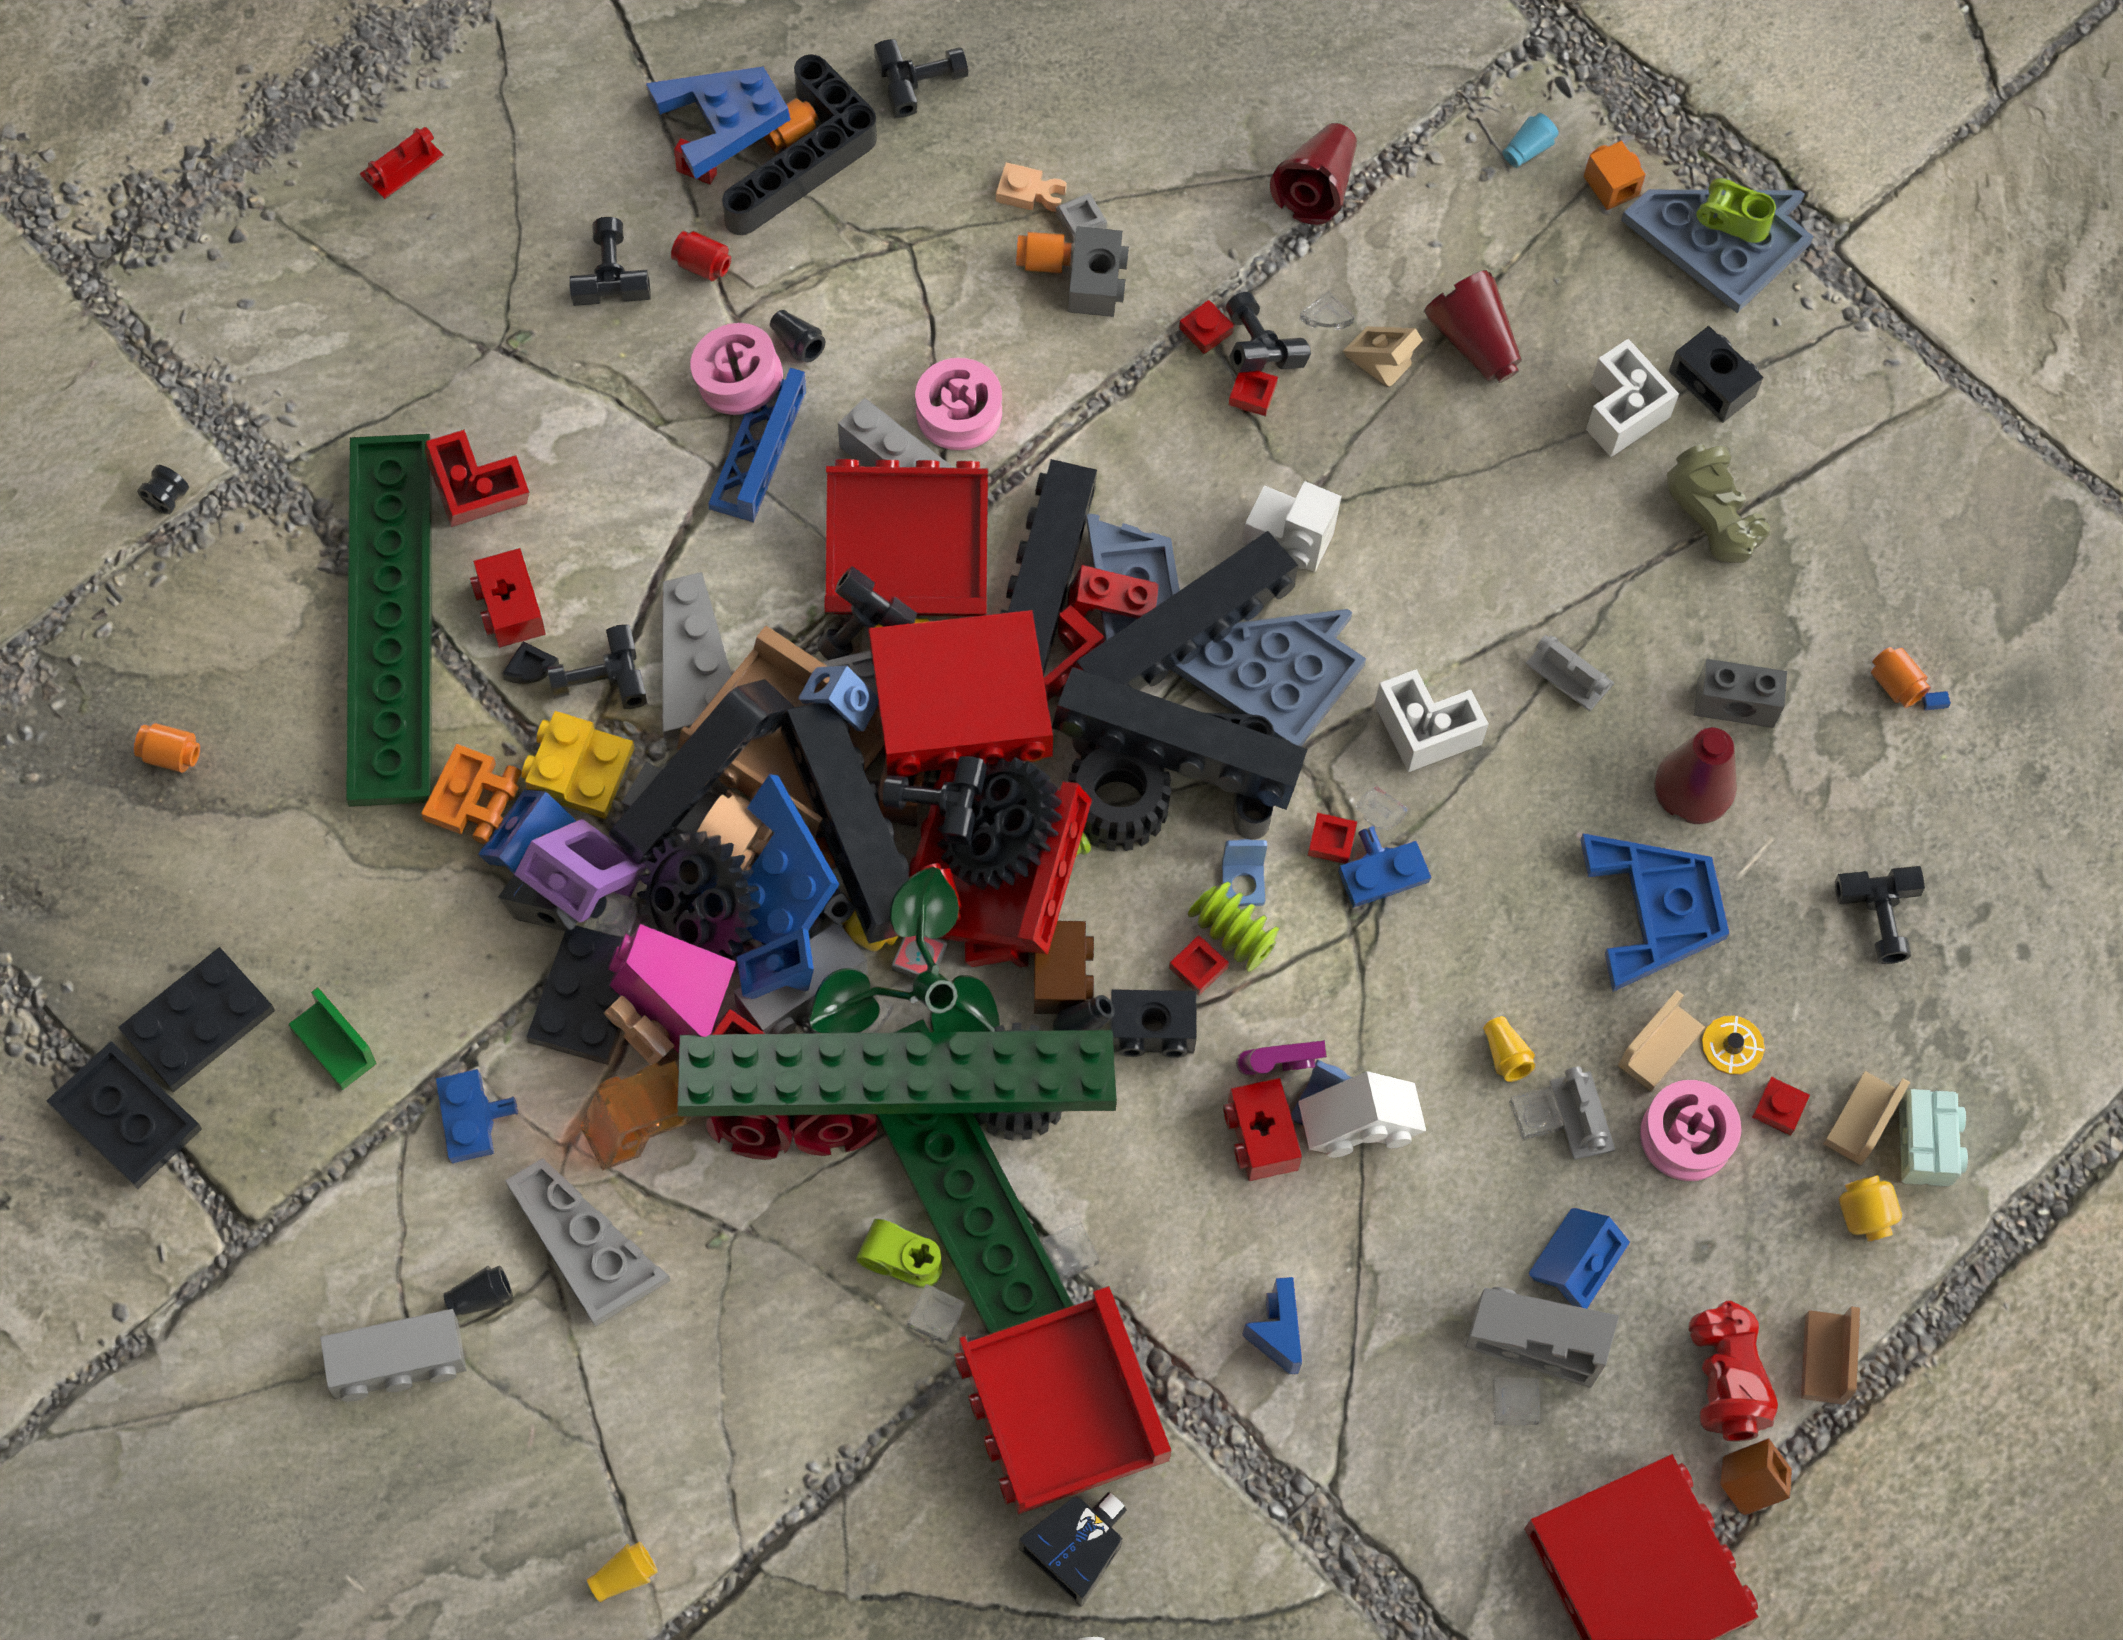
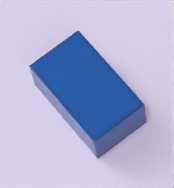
[1922,691,1951,710]

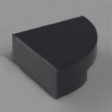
[502,641,559,684]

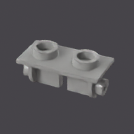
[1526,635,1614,712]
[1549,1066,1615,1160]

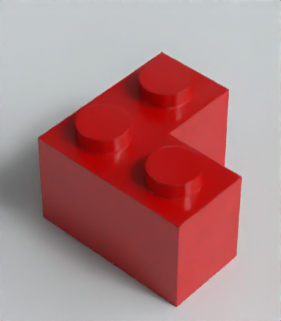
[424,429,530,527]

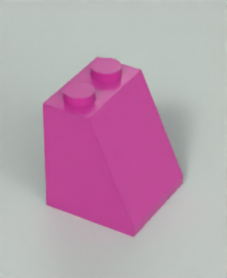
[608,924,736,1053]

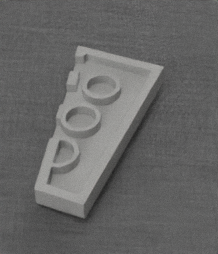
[663,572,732,739]
[505,1158,670,1327]

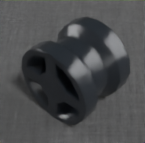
[137,464,190,515]

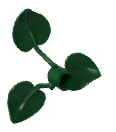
[808,867,1000,1033]

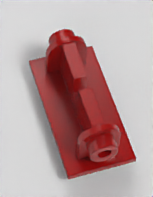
[360,127,444,200]

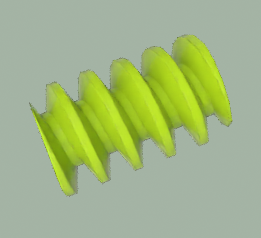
[1187,881,1279,972]

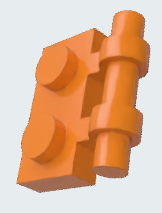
[421,744,522,844]

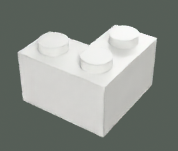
[1586,339,1679,457]
[1242,481,1341,572]
[1374,669,1488,772]
[1298,1071,1426,1158]

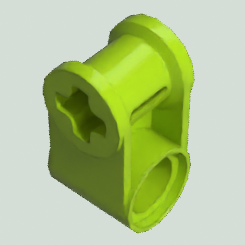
[1697,178,1776,243]
[856,1218,943,1288]

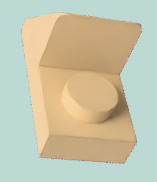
[1343,326,1423,387]

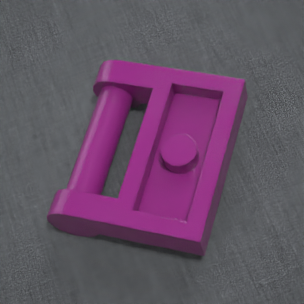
[1236,1040,1327,1075]

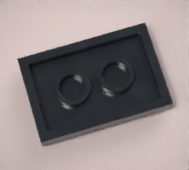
[526,925,623,1065]
[118,947,275,1092]
[46,1041,202,1189]

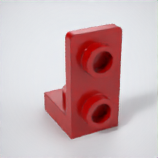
[1066,565,1159,619]
[1044,605,1104,702]

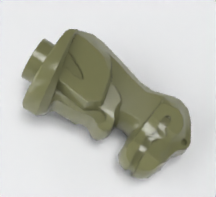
[1667,444,1771,563]

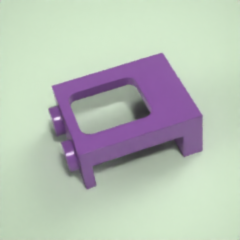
[514,819,646,923]

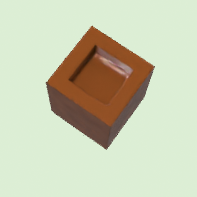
[1720,1438,1792,1515]

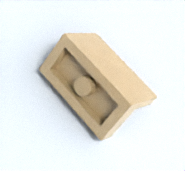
[1618,990,1705,1092]
[1823,1071,1910,1165]

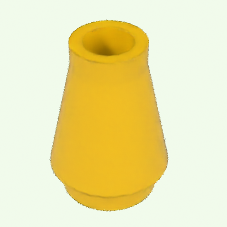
[1483,1016,1535,1082]
[587,1541,658,1603]

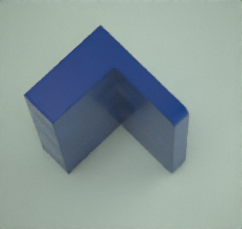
[478,789,577,874]
[1529,1208,1630,1309]

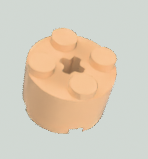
[697,789,773,871]

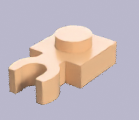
[996,162,1067,212]
[604,996,675,1066]

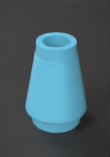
[1502,113,1559,168]

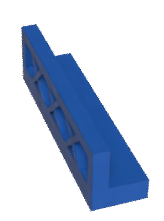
[708,368,806,523]

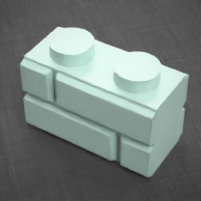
[1899,1089,1968,1186]

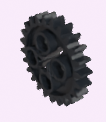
[937,757,1062,890]
[637,831,760,960]

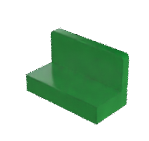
[288,987,377,1090]

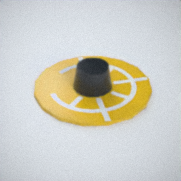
[1702,1016,1765,1074]

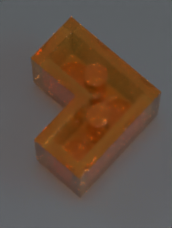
[581,1062,691,1171]

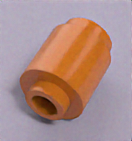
[764,98,818,152]
[1016,232,1072,273]
[1871,647,1931,708]
[134,723,200,773]

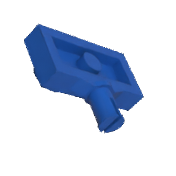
[1338,826,1432,908]
[436,1069,518,1164]

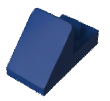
[737,928,814,999]
[1242,1277,1302,1374]

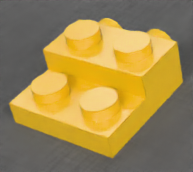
[521,711,635,819]

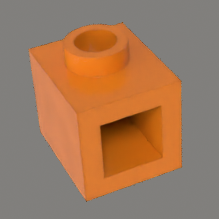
[1583,140,1646,210]

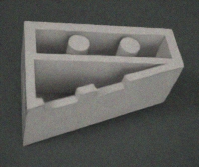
[1465,1287,1619,1387]

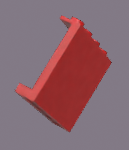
[824,459,988,616]
[869,610,1053,776]
[909,771,1092,955]
[953,1286,1172,1515]
[1524,1454,1759,1640]

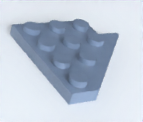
[1621,189,1814,313]
[1170,609,1366,746]

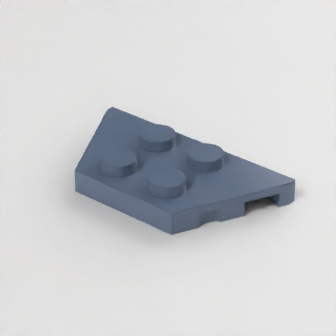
[1086,514,1180,641]

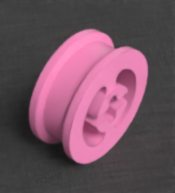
[690,323,783,415]
[915,358,1002,450]
[1640,1080,1741,1181]

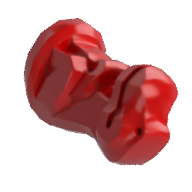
[1688,1301,1778,1442]

